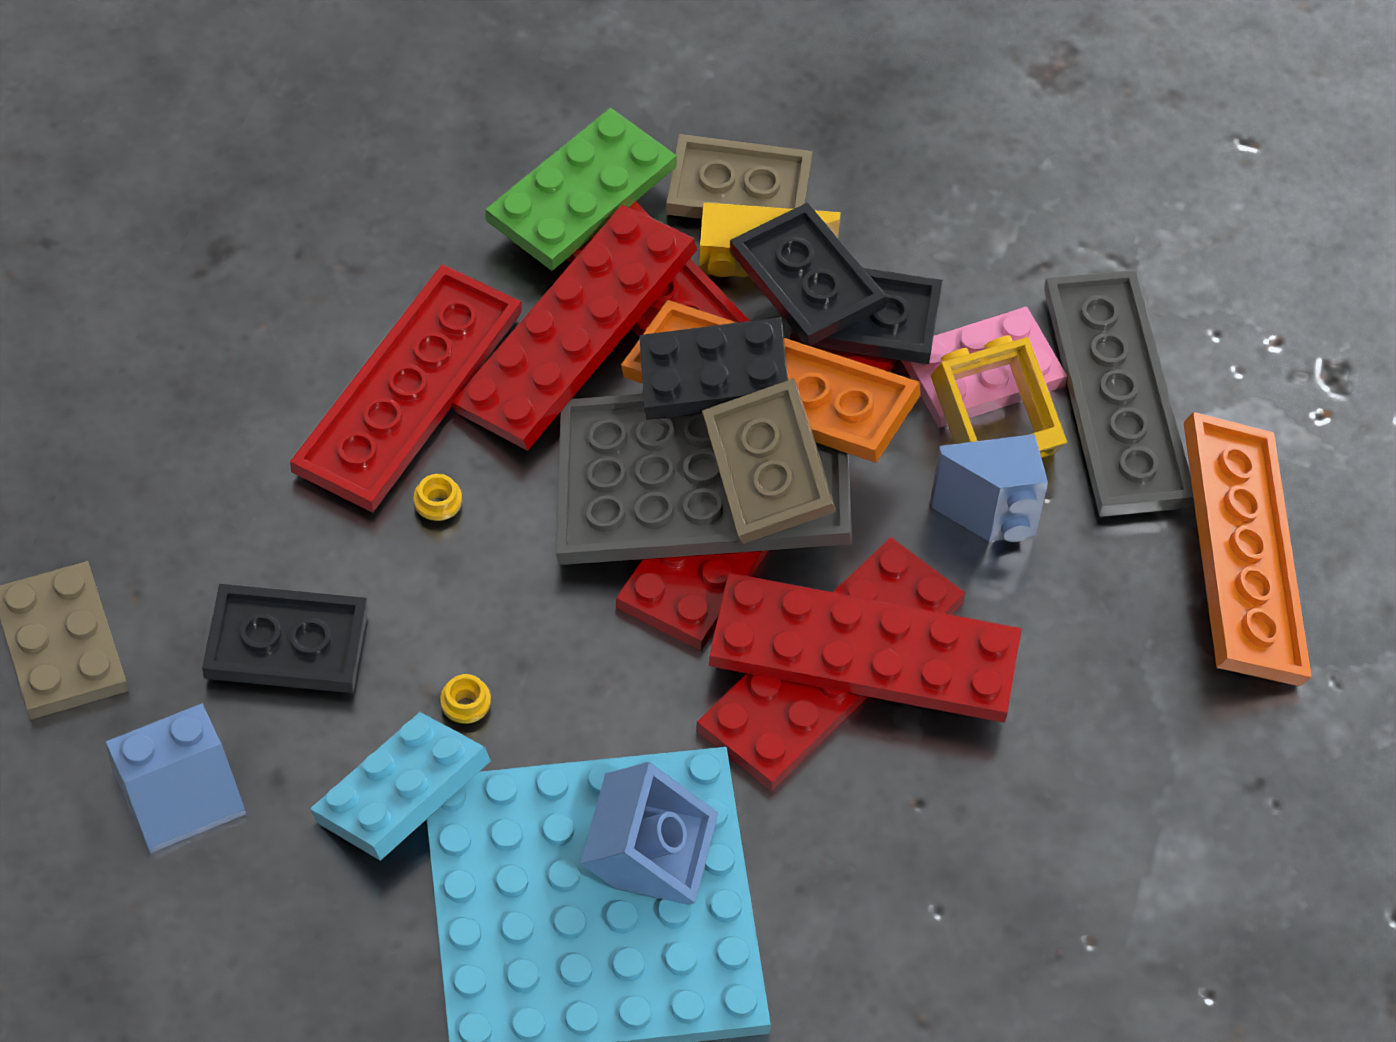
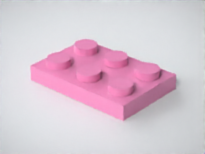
[901,306,1067,428]

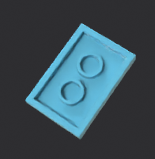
[310,712,491,861]

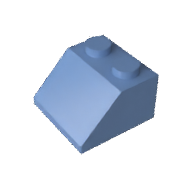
[930,434,1048,542]
[106,704,246,854]
[580,762,718,905]

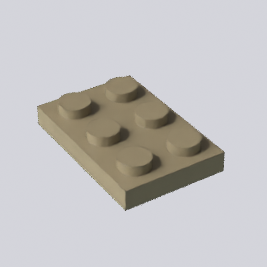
[666,134,812,219]
[702,378,837,544]
[0,561,128,720]

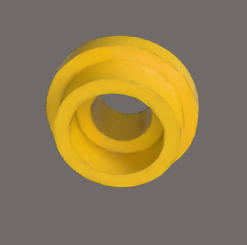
[413,474,462,521]
[440,674,491,723]

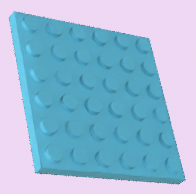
[427,747,771,1042]

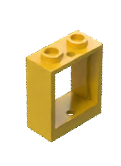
[930,335,1068,458]

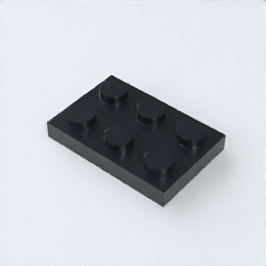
[729,202,887,346]
[790,268,943,365]
[639,317,788,420]
[202,584,368,693]

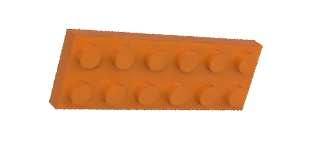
[621,300,921,463]
[1183,412,1312,687]

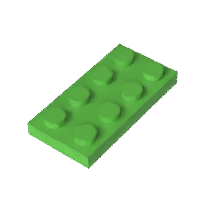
[485,108,677,270]

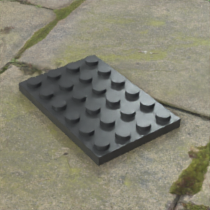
[556,394,852,565]

